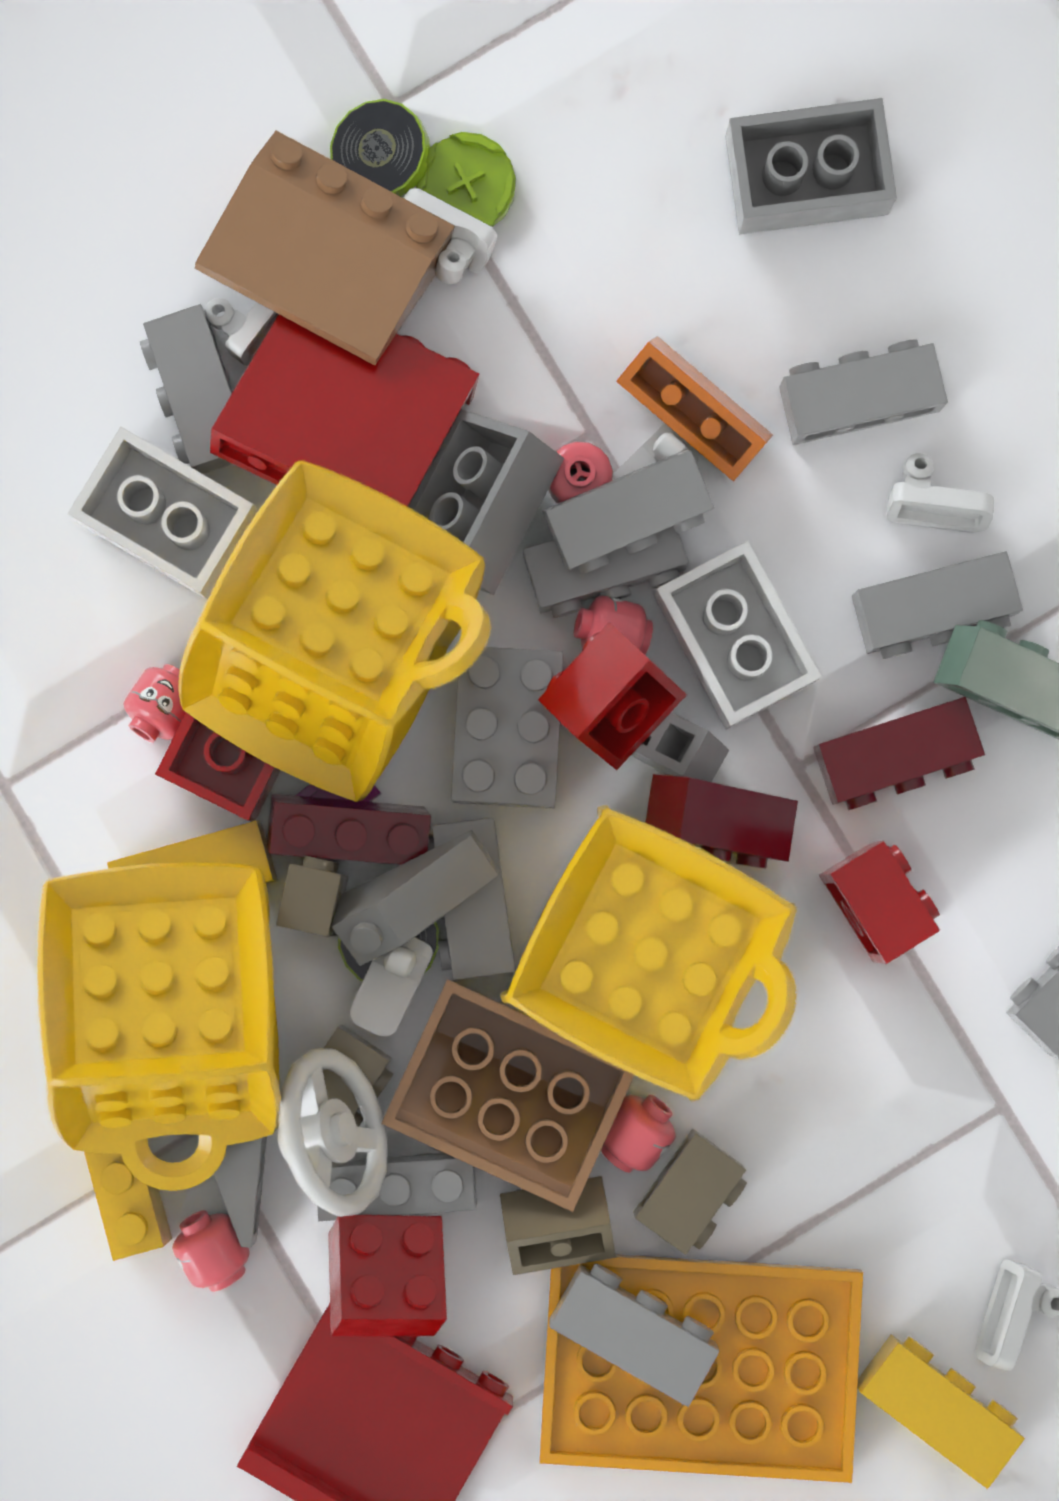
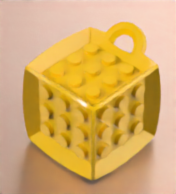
[178,461,491,802]
[500,804,797,1102]
[37,863,281,1191]

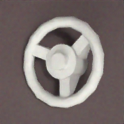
[278,1048,388,1217]

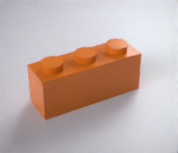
[616,336,773,482]

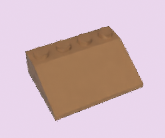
[194,130,455,365]
[381,979,634,1212]

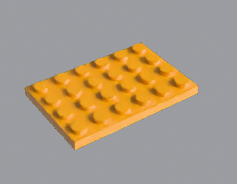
[539,1254,863,1483]

